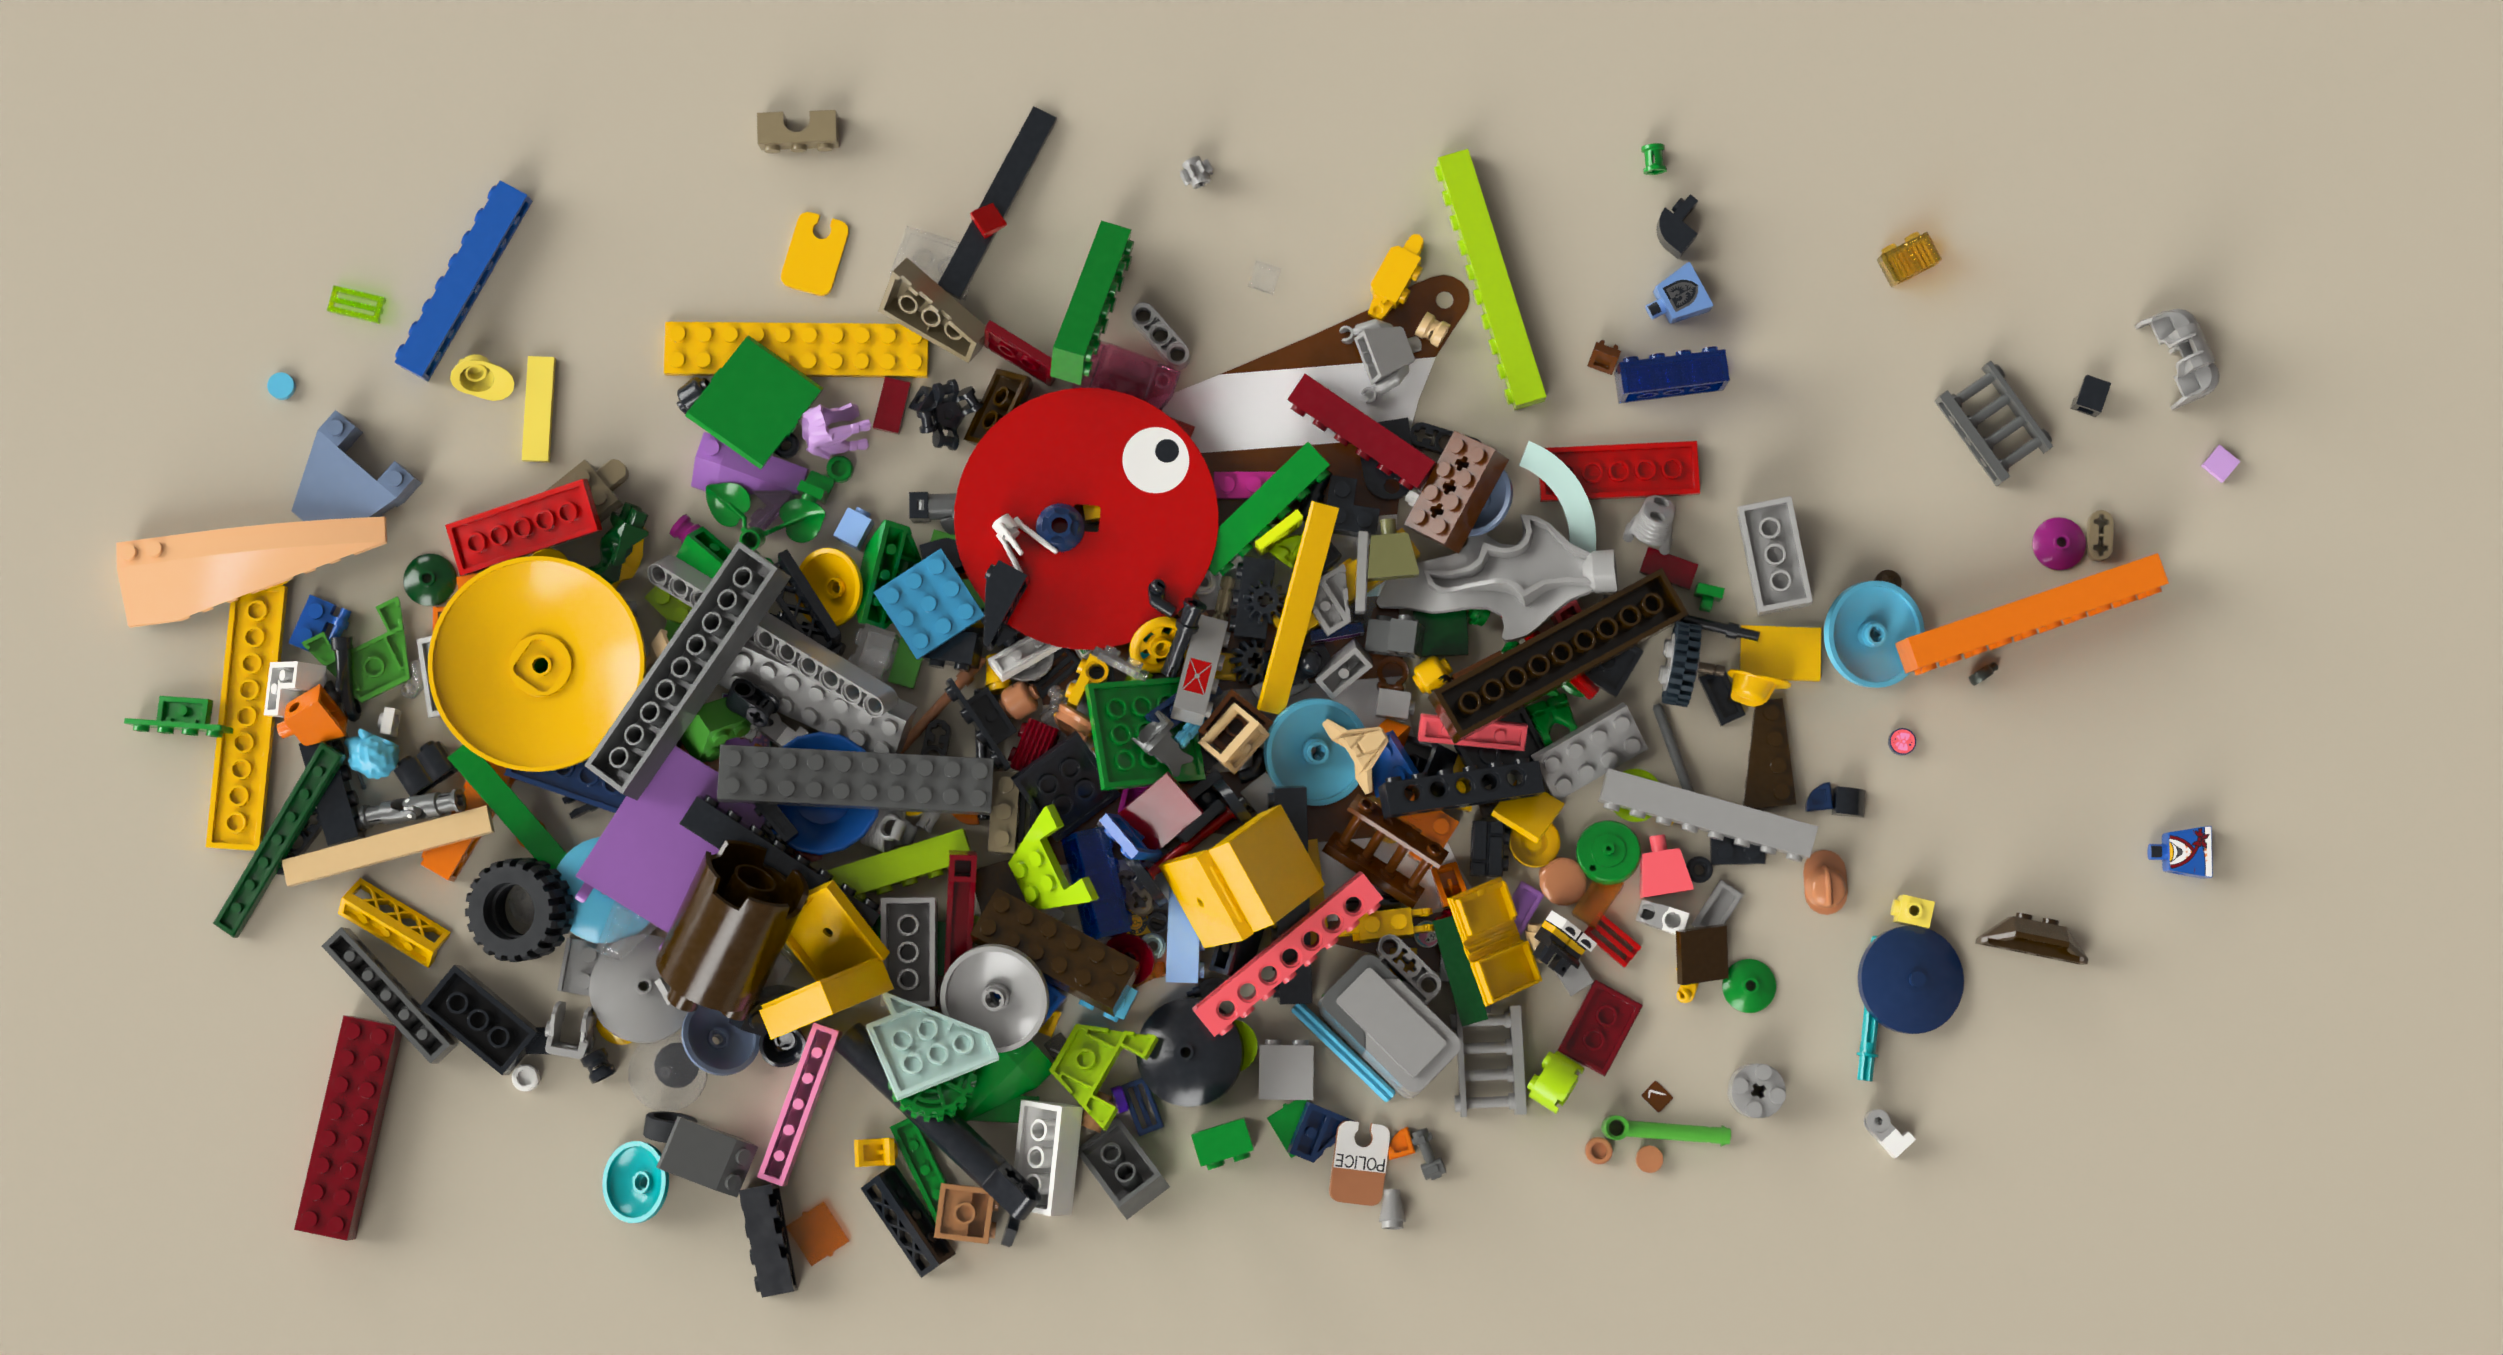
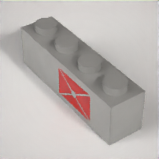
[1170,615,1231,726]

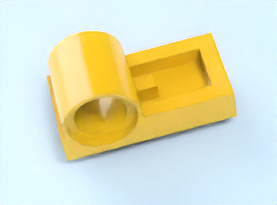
[1065,653,1109,710]

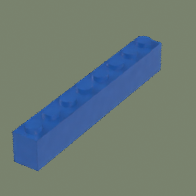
[395,180,533,382]

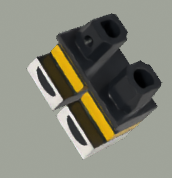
[1532,911,1597,977]

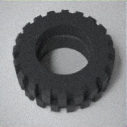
[465,857,574,962]

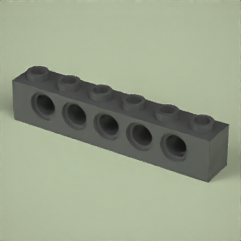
[322,927,457,1064]

